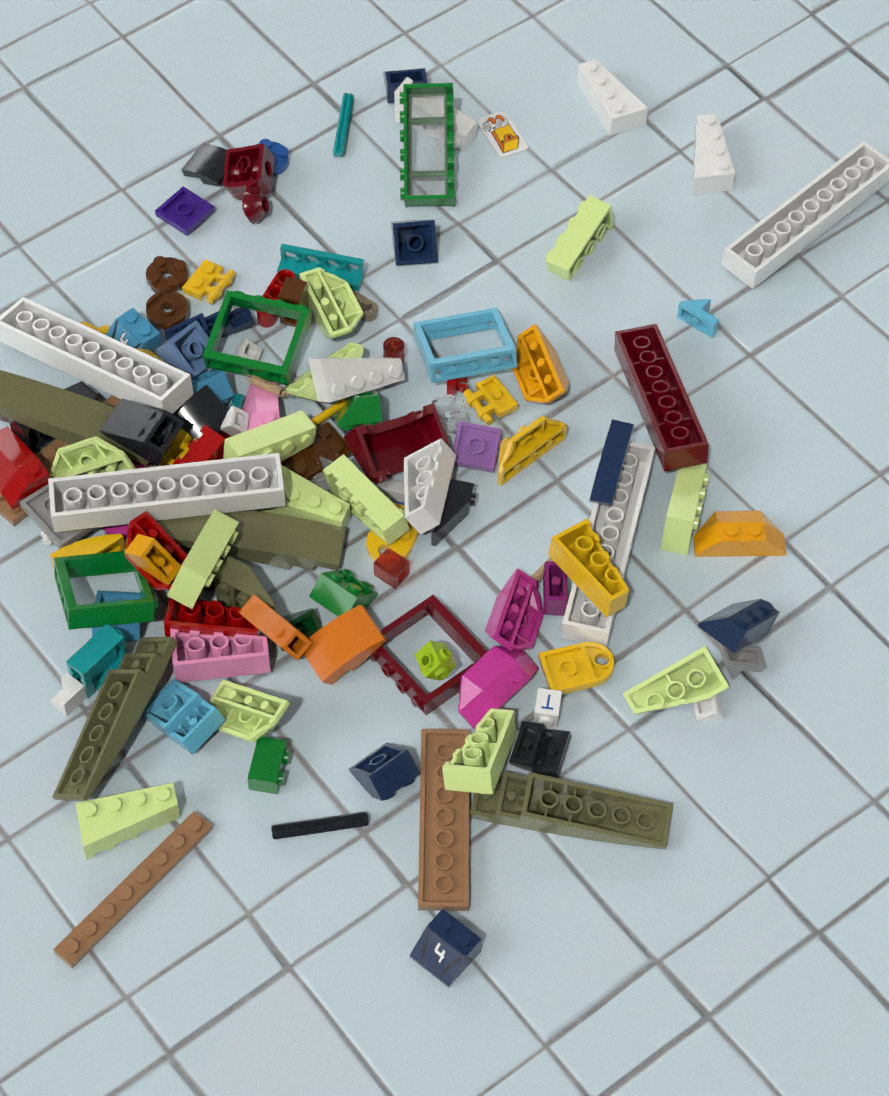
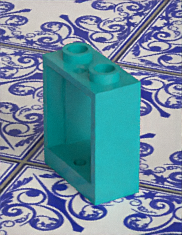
[66,624,127,699]

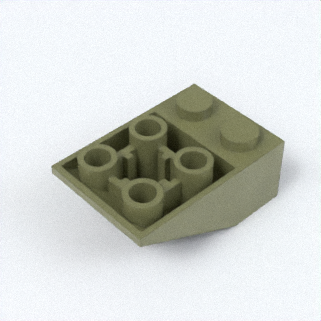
[214,556,275,611]

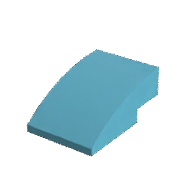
[142,678,226,755]

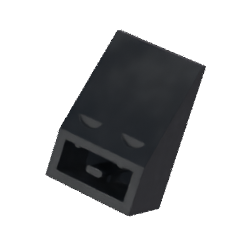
[99,399,185,466]

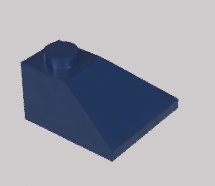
[391,220,438,266]

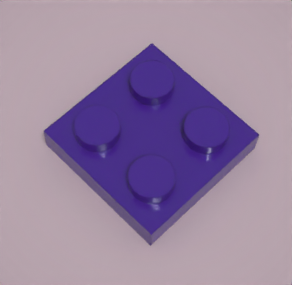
[155,186,215,236]

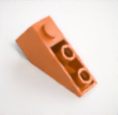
[239,594,313,661]

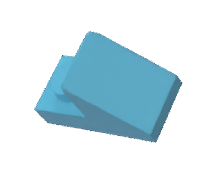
[677,299,719,338]

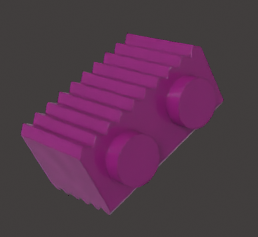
[543,561,568,616]

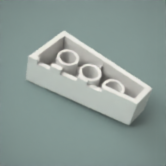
[394,77,477,151]
[692,113,735,195]
[308,357,405,402]

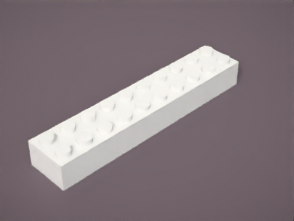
[722,141,889,289]
[0,297,194,414]
[561,442,655,647]
[48,453,285,532]

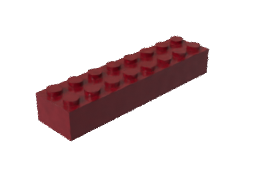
[614,324,709,472]

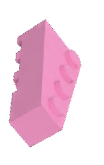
[170,629,271,683]

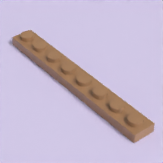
[53,811,213,969]

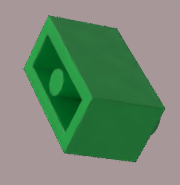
[247,737,291,794]

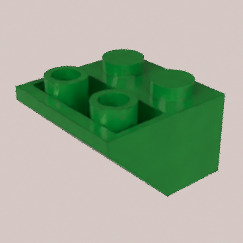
[334,391,382,430]
[309,569,378,616]

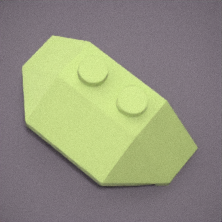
[299,267,364,339]
[285,342,364,403]
[49,436,136,478]
[210,680,290,743]

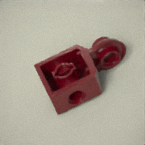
[223,143,274,224]

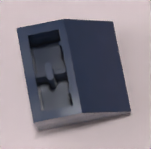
[383,68,428,103]

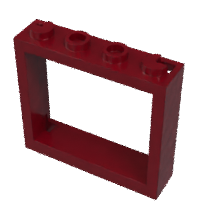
[370,595,488,715]

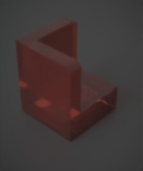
[373,548,410,590]

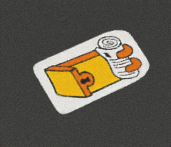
[479,112,528,157]

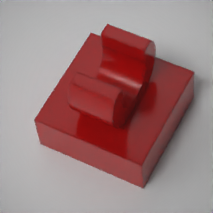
[446,376,468,398]

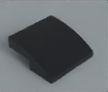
[181,143,227,186]
[173,385,228,441]
[509,721,571,778]

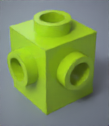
[414,641,456,681]

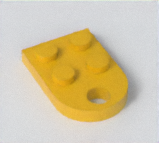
[366,502,419,566]
[538,641,614,695]

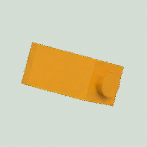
[124,534,181,585]

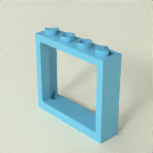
[413,307,517,383]

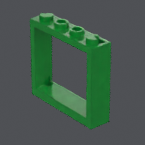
[202,290,312,386]
[54,551,158,630]

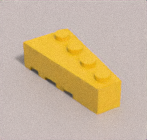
[548,518,629,618]

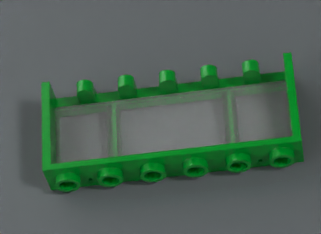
[400,83,455,207]

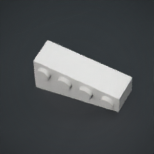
[576,59,648,136]
[404,438,456,534]

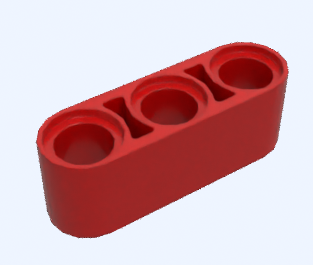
[256,269,295,328]

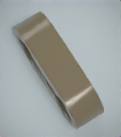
[352,290,378,322]

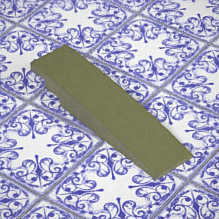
[0,370,149,466]
[158,510,346,570]
[52,637,177,801]
[469,771,673,850]

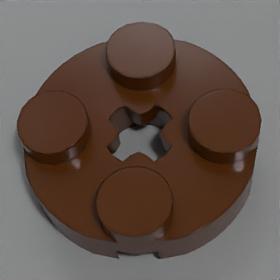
[146,256,189,294]
[146,291,189,330]

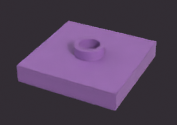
[453,421,502,473]

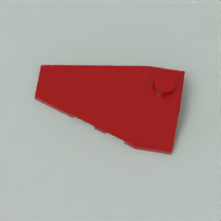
[0,426,50,510]

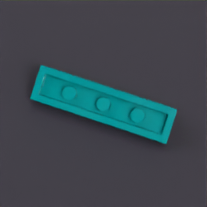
[277,244,364,292]

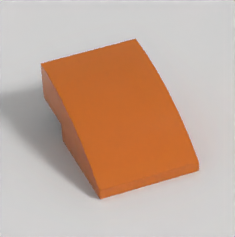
[304,605,386,685]

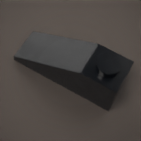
[431,479,478,546]

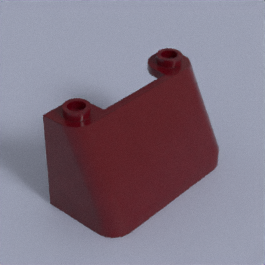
[344,403,452,484]

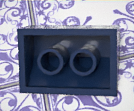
[698,599,780,654]

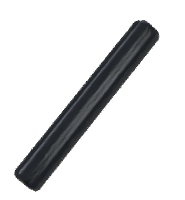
[271,812,369,839]

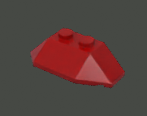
[125,511,187,590]

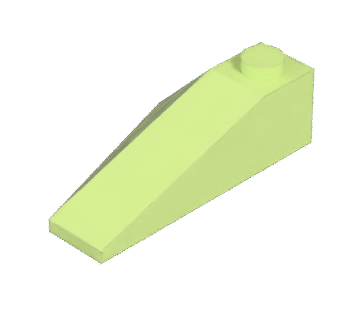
[622,646,729,715]

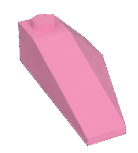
[242,381,280,431]

